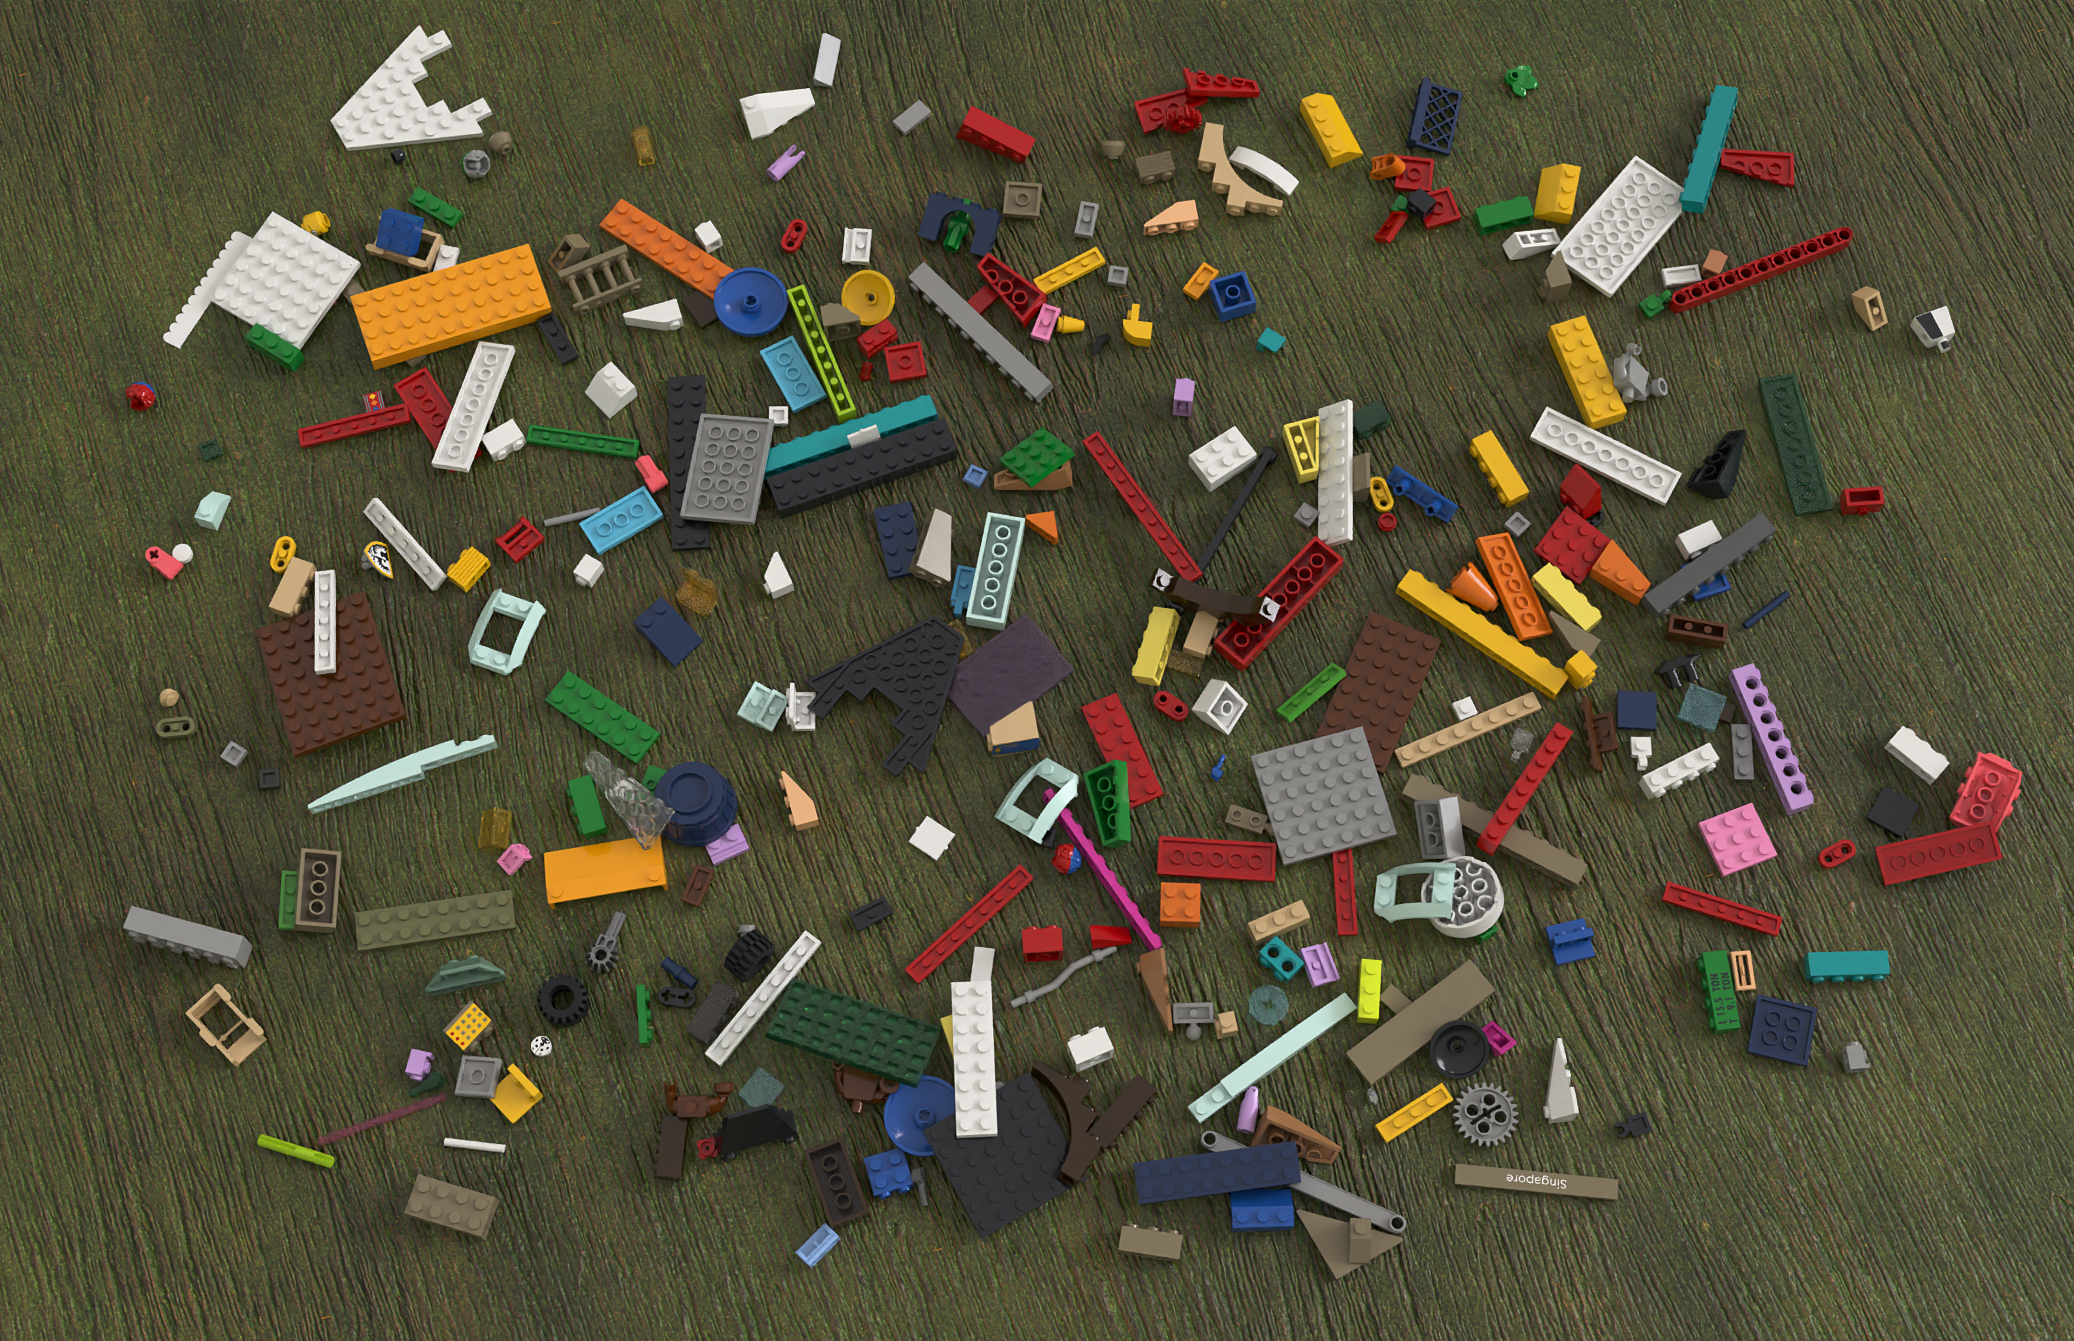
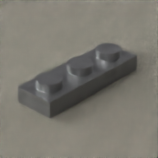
[1730,724,1754,782]

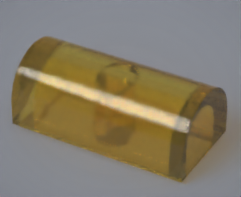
[631,126,656,166]

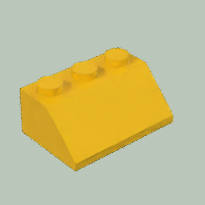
[1533,164,1581,225]

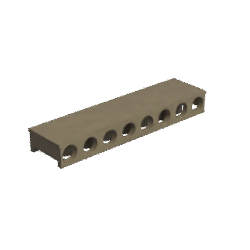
[1345,960,1495,1088]

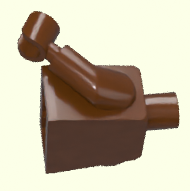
[831,1056,900,1114]
[664,1081,734,1117]

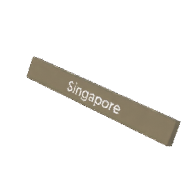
[1454,1164,1618,1201]

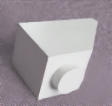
[763,552,794,599]

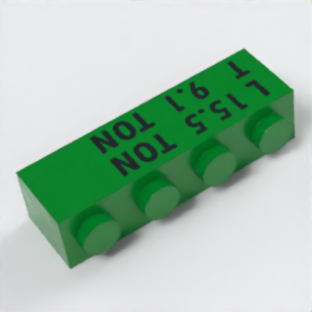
[1697,950,1741,1035]

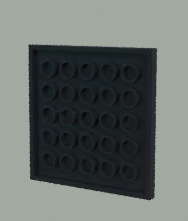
[922,1072,1088,1239]

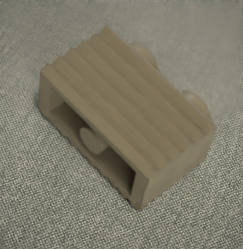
[1134,150,1175,185]

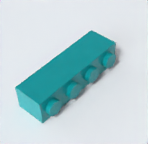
[1803,950,1890,983]

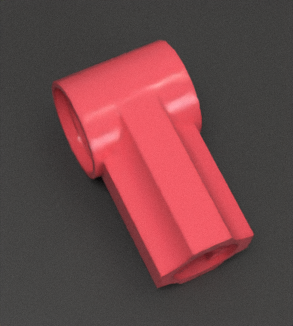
[635,455,669,494]

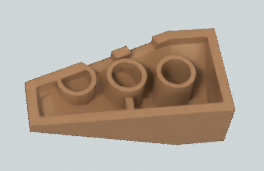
[994,460,1072,490]
[1136,948,1173,1035]
[1250,1105,1341,1164]

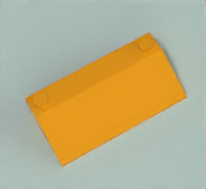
[544,834,668,910]

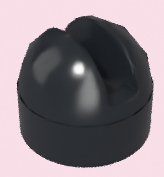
[390,149,406,165]

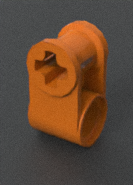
[1370,153,1406,180]

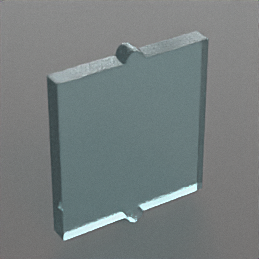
[738,1067,785,1107]

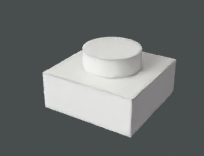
[769,406,789,427]
[1452,696,1478,722]

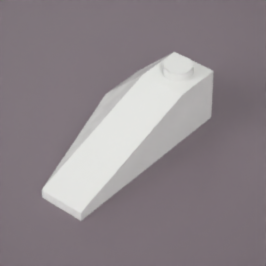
[740,88,815,140]
[1543,1038,1579,1124]

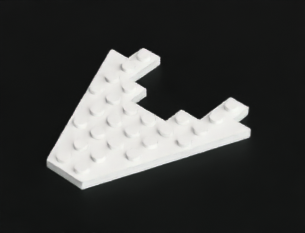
[331,25,492,151]

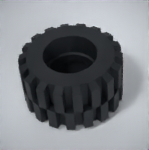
[724,929,775,983]
[537,974,590,1028]

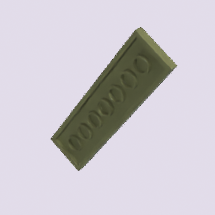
[355,890,517,952]

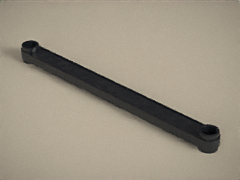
[1168,445,1279,617]

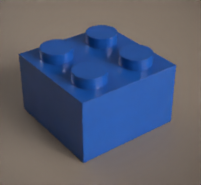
[376,208,424,257]
[1208,271,1256,322]

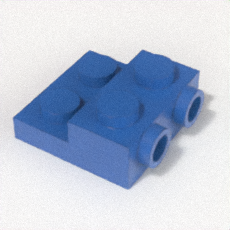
[863,1148,914,1200]

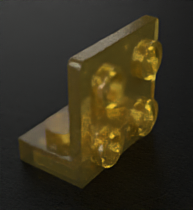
[674,567,719,617]

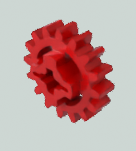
[1163,107,1202,134]

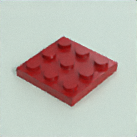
[1533,506,1611,586]

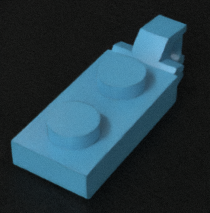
[951,565,976,618]

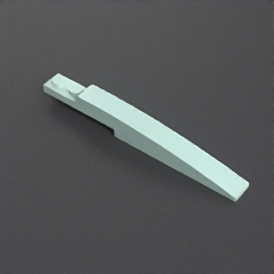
[308,735,498,814]
[1188,993,1357,1124]

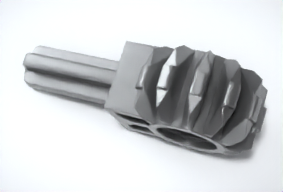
[585,912,626,974]

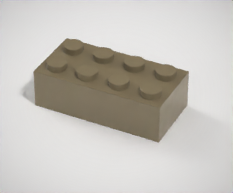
[293,848,341,934]
[404,1174,499,1240]

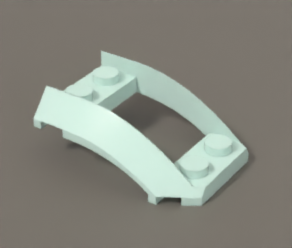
[468,588,546,675]
[994,758,1079,844]
[1374,862,1456,923]

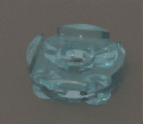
[1248,985,1289,1026]

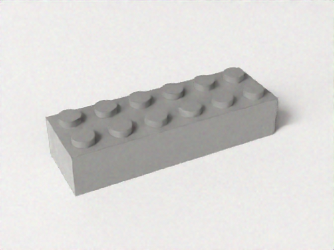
[123,906,253,969]

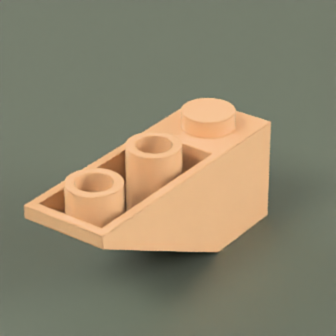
[1143,200,1198,236]
[779,771,819,831]

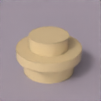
[159,689,179,707]

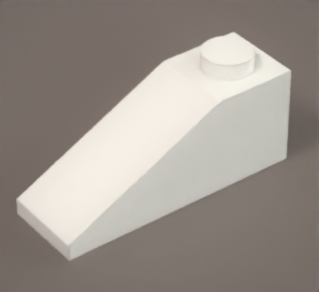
[1503,228,1561,260]
[623,299,684,331]

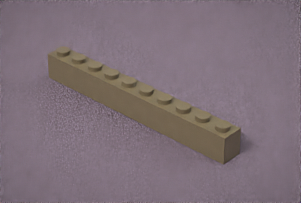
[1400,773,1588,890]

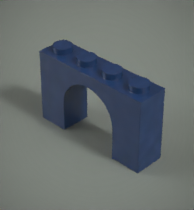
[918,191,1002,257]

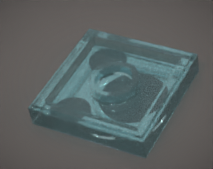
[1676,683,1727,733]

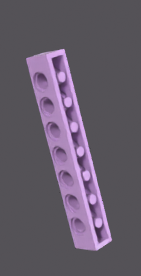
[1728,663,1814,815]

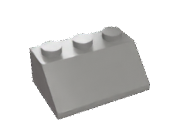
[1414,796,1466,859]

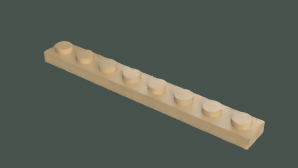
[1394,691,1541,769]

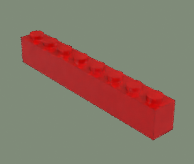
[1475,722,1573,856]

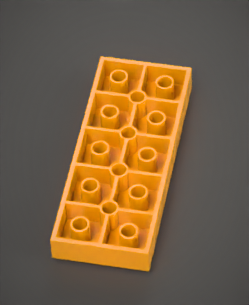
[350,244,552,370]

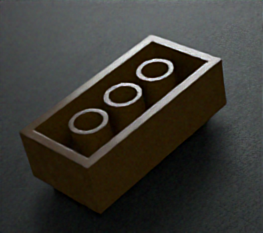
[804,1137,871,1231]

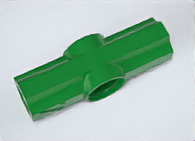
[943,198,972,253]

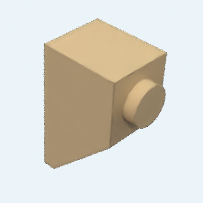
[1851,286,1888,331]

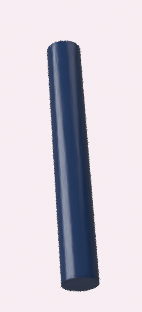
[1742,591,1790,629]

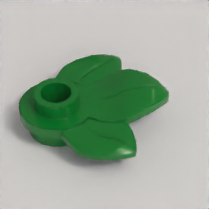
[1504,65,1538,97]

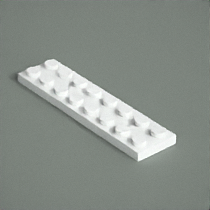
[432,341,515,472]
[1318,399,1353,547]
[1529,407,1682,506]
[951,981,998,1138]

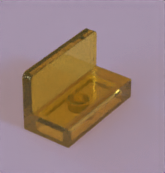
[478,807,512,850]

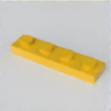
[1033,247,1105,295]
[1375,1083,1453,1143]

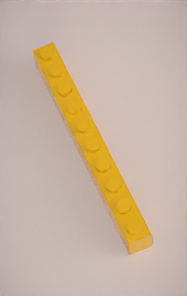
[1395,569,1569,700]

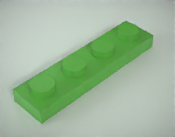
[1276,662,1346,723]

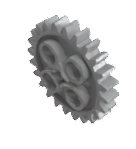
[1452,1082,1519,1148]

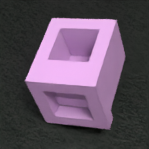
[405,1049,435,1082]

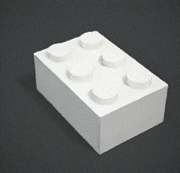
[1188,426,1257,492]

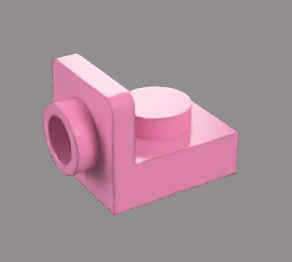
[497,844,532,875]

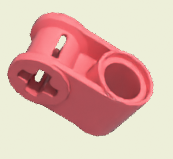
[145,547,184,581]

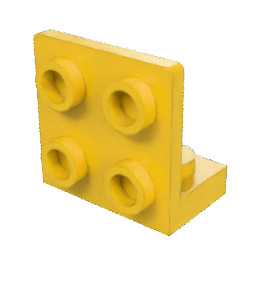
[489,1064,543,1124]

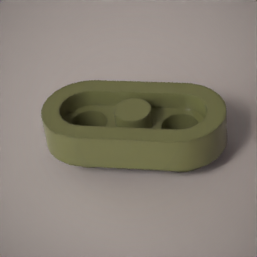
[156,716,196,739]

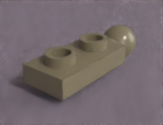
[1225,804,1274,837]

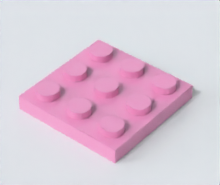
[1698,803,1777,878]

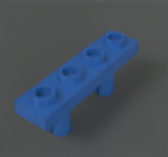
[1386,465,1459,523]

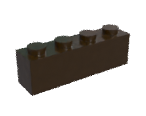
[1087,1074,1157,1153]

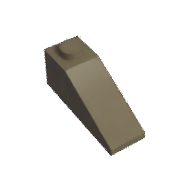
[1547,610,1601,658]

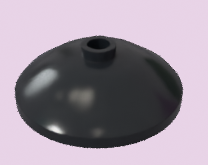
[1429,1020,1489,1079]

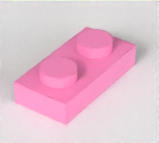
[1031,303,1061,343]

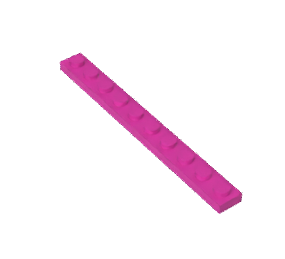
[1042,788,1162,952]

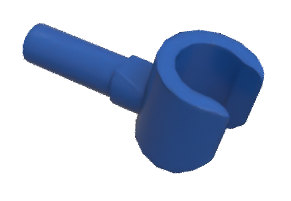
[1210,754,1226,781]

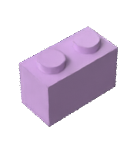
[1172,378,1195,417]

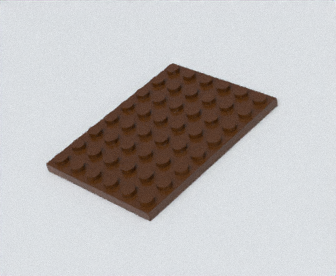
[255,591,407,759]

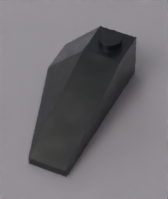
[1686,429,1746,500]

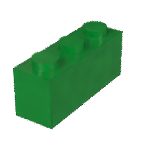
[1473,196,1534,236]
[245,323,305,373]
[566,774,608,840]

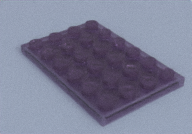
[948,613,1074,740]

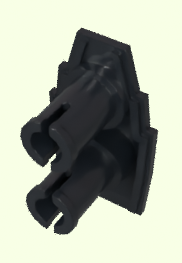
[1653,654,1700,689]

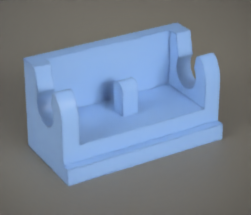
[795,1223,840,1268]

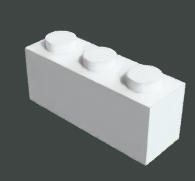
[1884,726,1949,785]

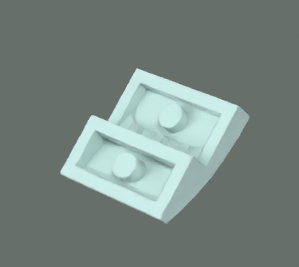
[736,681,788,732]

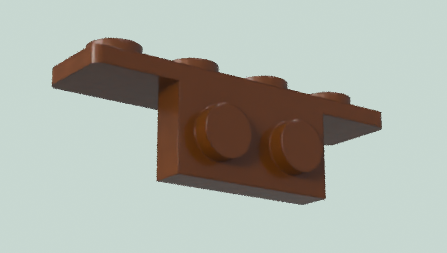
[1580,696,1619,773]

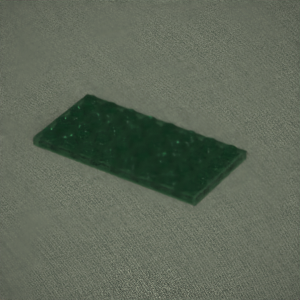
[765,978,942,1088]

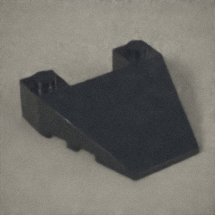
[713,1104,799,1161]

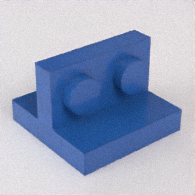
[1545,918,1595,966]

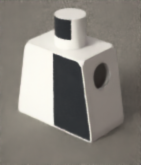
[1910,306,1955,353]

